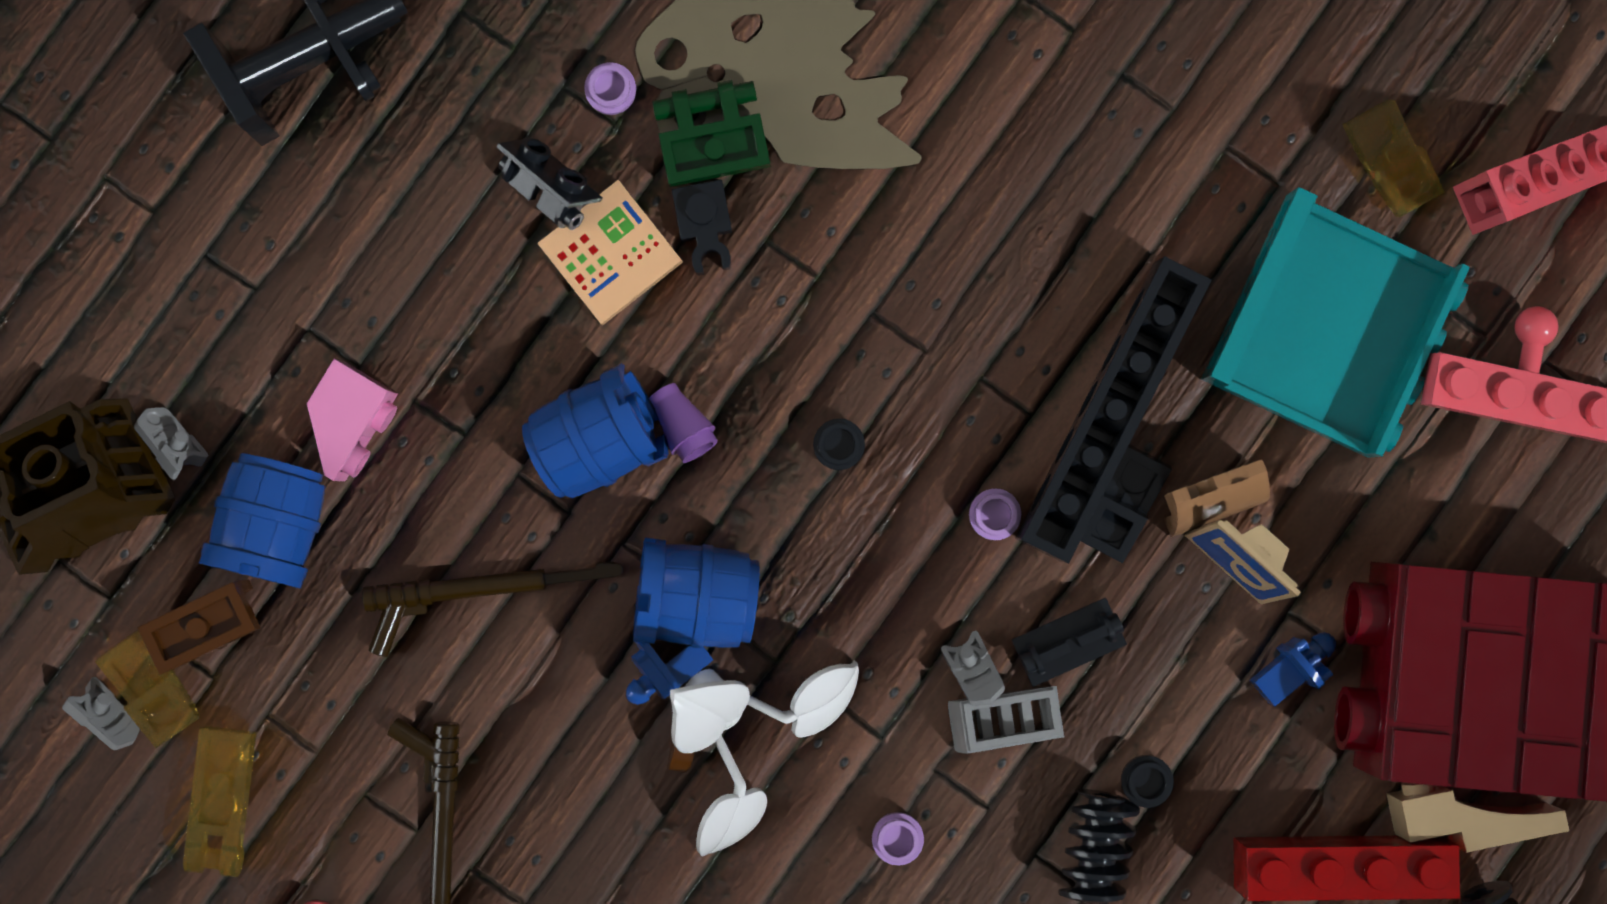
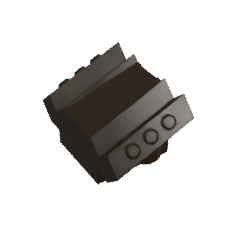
[0,398,176,575]

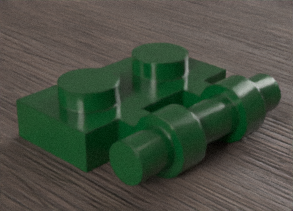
[652,80,771,187]

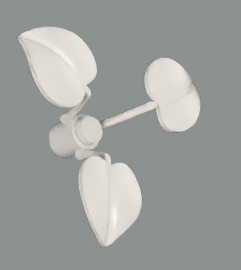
[670,660,859,856]

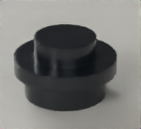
[813,419,865,470]
[1121,755,1174,808]

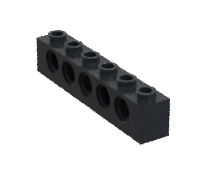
[1015,256,1212,564]

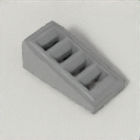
[948,686,1064,754]

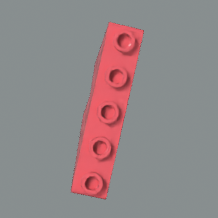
[1453,125,1607,235]

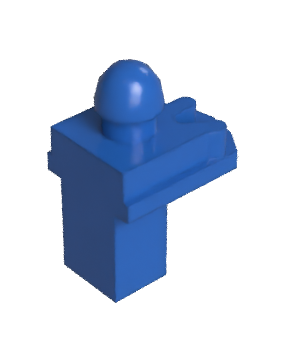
[1249,632,1336,707]
[626,642,714,705]

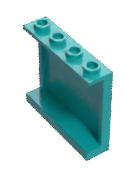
[1201,187,1470,458]

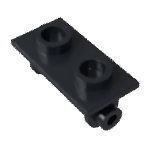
[497,138,603,230]
[1011,597,1127,687]

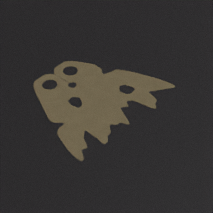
[635,0,922,169]

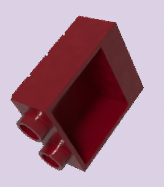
[1334,561,1607,802]

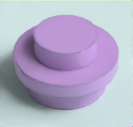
[584,62,636,115]
[969,489,1021,540]
[872,812,924,865]

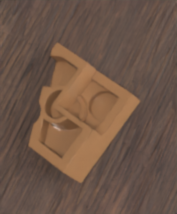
[1164,459,1270,538]

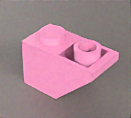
[307,359,398,481]

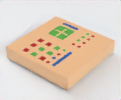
[537,180,683,326]

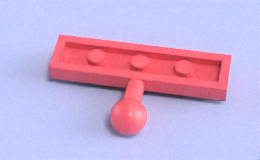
[1421,306,1607,443]

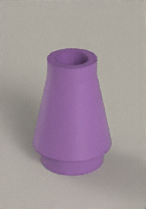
[649,383,718,463]

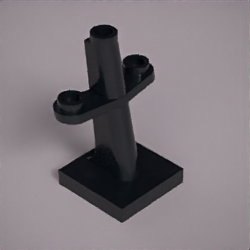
[183,0,408,146]

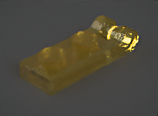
[183,726,257,877]

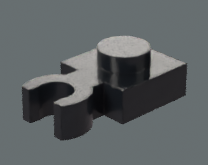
[671,180,732,276]

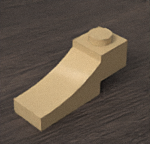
[1386,783,1569,853]

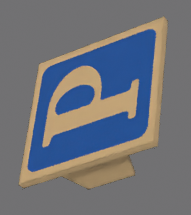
[1185,520,1301,605]

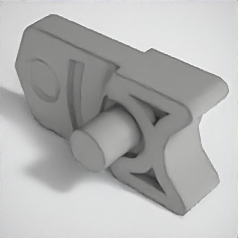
[134,407,209,480]
[941,631,1005,706]
[62,677,142,750]

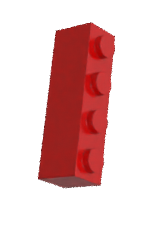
[1233,835,1460,901]

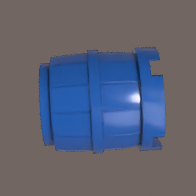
[522,363,669,498]
[199,453,326,589]
[633,538,760,649]

